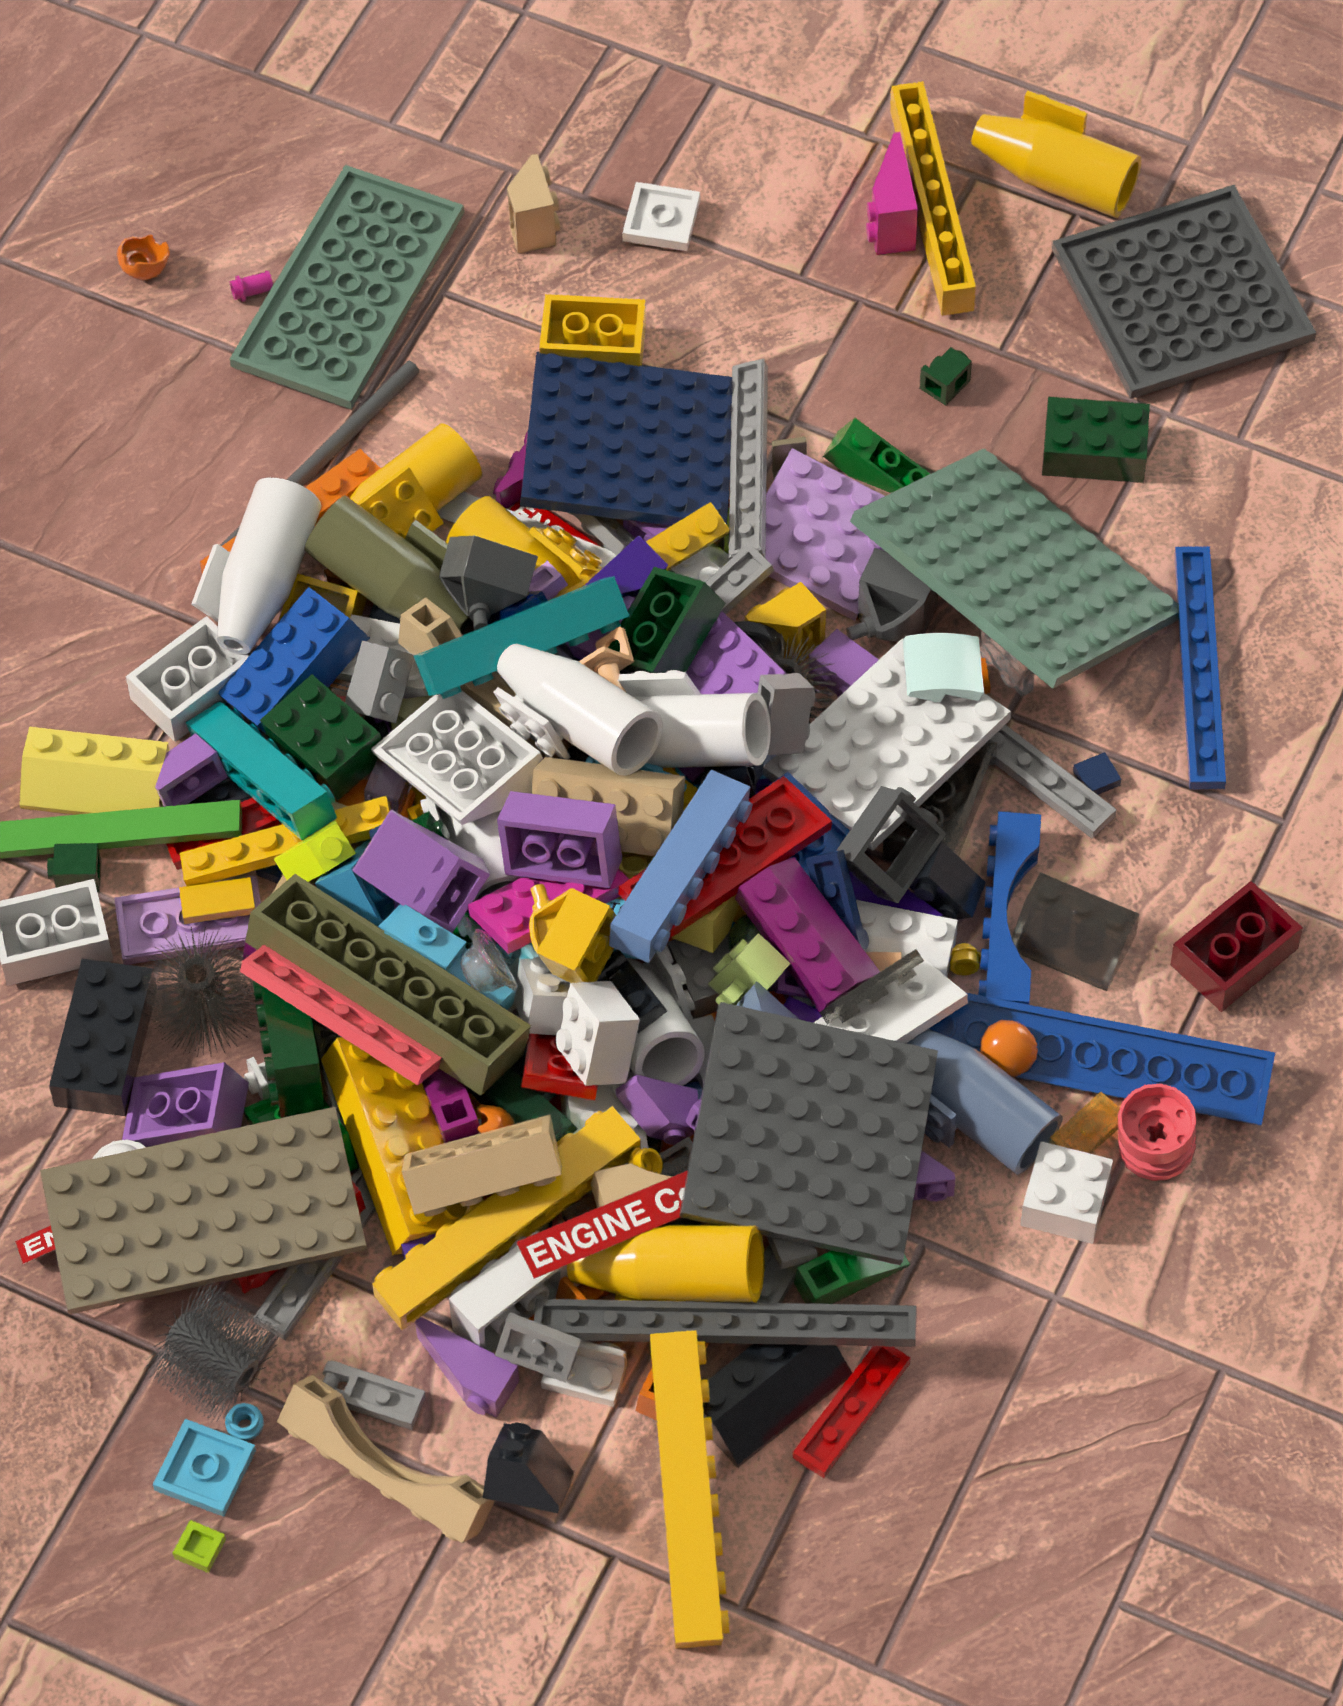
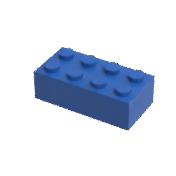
[218,587,370,735]

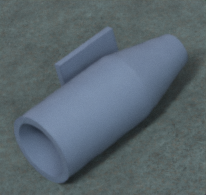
[907,1029,1063,1175]

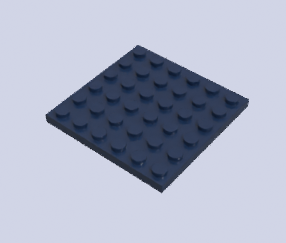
[520,352,732,526]

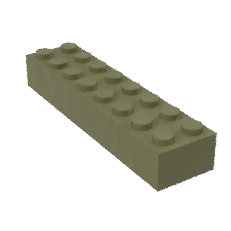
[245,874,531,1096]

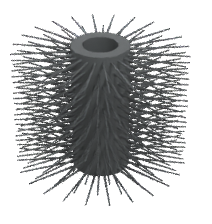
[144,1282,279,1422]

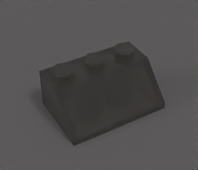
[1012,872,1139,992]

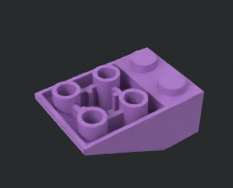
[353,810,490,933]

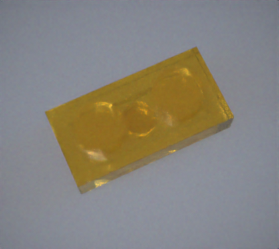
[1049,1092,1120,1154]

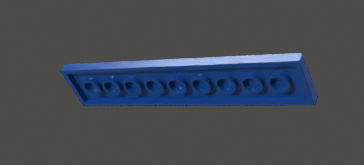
[929,992,1275,1126]

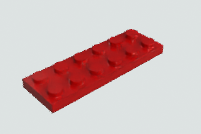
[619,776,832,940]

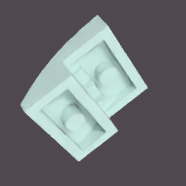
[903,633,984,703]

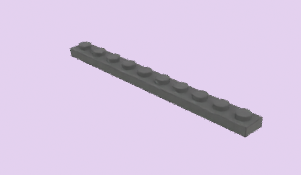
[534,1299,917,1347]

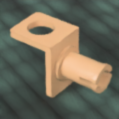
[579,627,634,692]

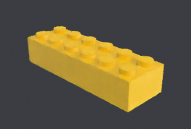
[321,1037,469,1255]

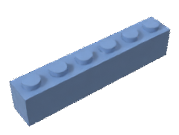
[609,770,752,963]

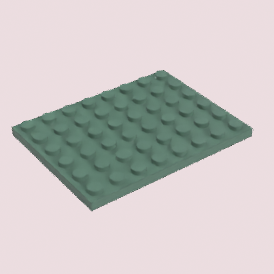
[850,448,1179,689]

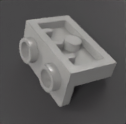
[495,1312,582,1383]

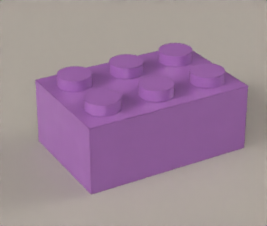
[497,791,622,888]

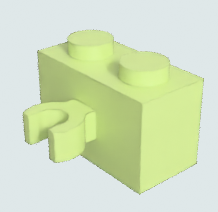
[708,933,791,1005]

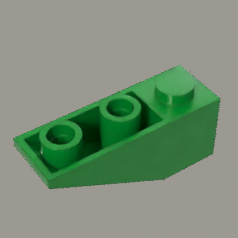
[823,418,930,493]
[794,1250,910,1304]

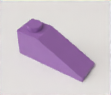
[415,1317,519,1418]

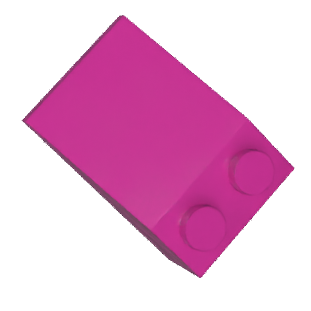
[866,132,918,255]

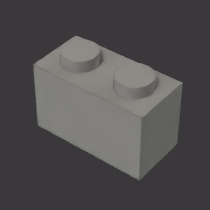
[345,640,414,723]
[758,673,815,755]

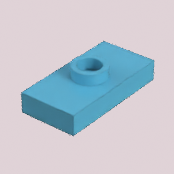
[384,905,466,971]

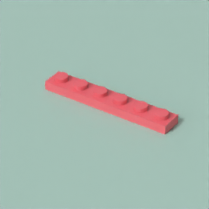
[240,945,442,1085]

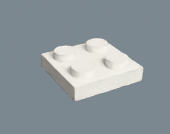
[622,182,700,251]

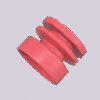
[1118,1084,1196,1181]

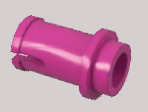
[229,270,273,302]

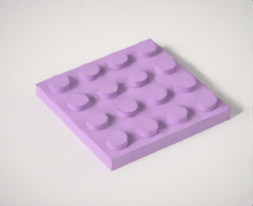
[765,448,885,621]

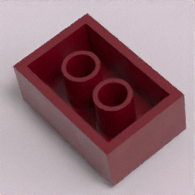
[1170,881,1303,1012]

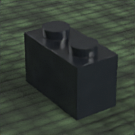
[909,841,986,920]

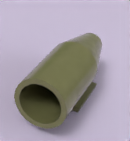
[304,495,471,634]

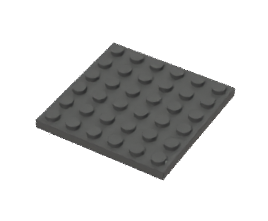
[1052,185,1316,399]
[679,1002,938,1265]

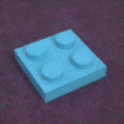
[153,1419,256,1517]

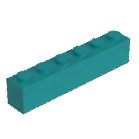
[414,576,629,699]
[186,701,337,840]

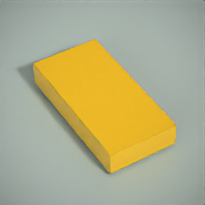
[179,877,255,924]

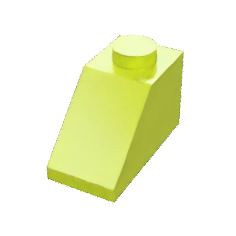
[274,820,356,882]

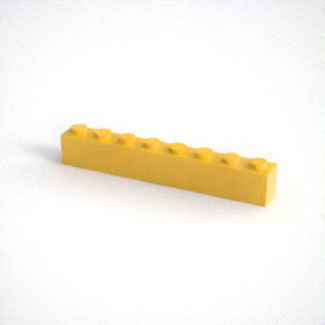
[890,82,976,316]
[372,1106,641,1330]
[650,1330,730,1649]

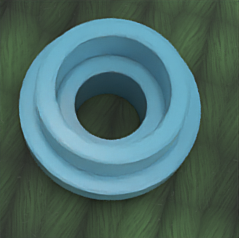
[225,1403,264,1441]

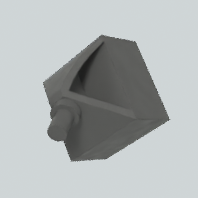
[439,535,538,630]
[846,548,938,641]

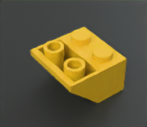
[745,582,826,665]

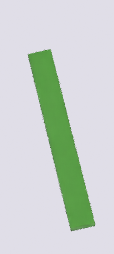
[0,800,242,859]

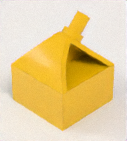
[529,884,616,983]

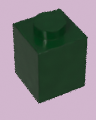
[47,843,102,892]

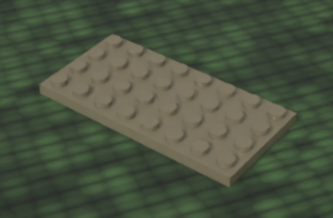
[40,1107,367,1315]

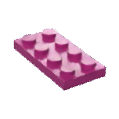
[468,869,629,954]

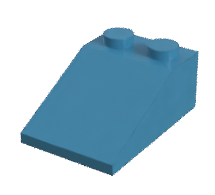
[315,839,395,927]

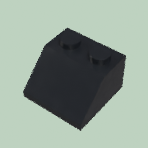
[483,1423,574,1513]

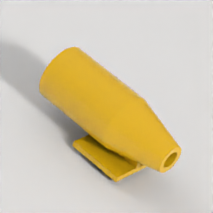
[971,90,1141,218]
[350,423,482,539]
[446,496,602,611]
[566,1225,764,1302]

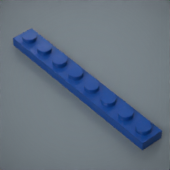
[1174,546,1226,789]

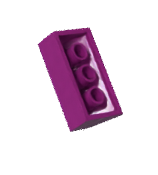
[735,857,881,1015]

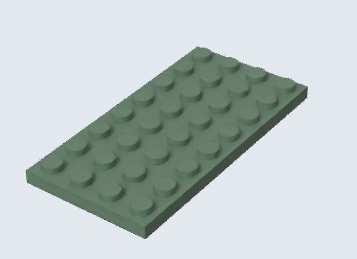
[230,165,464,409]

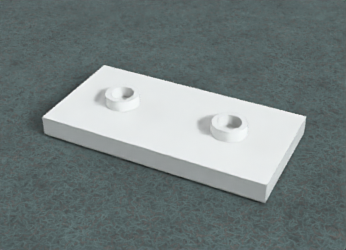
[814,955,968,1043]

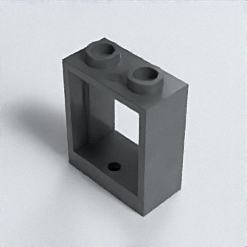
[836,786,946,903]

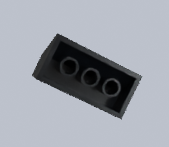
[703,1344,852,1468]

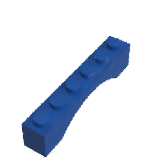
[978,811,1041,1005]

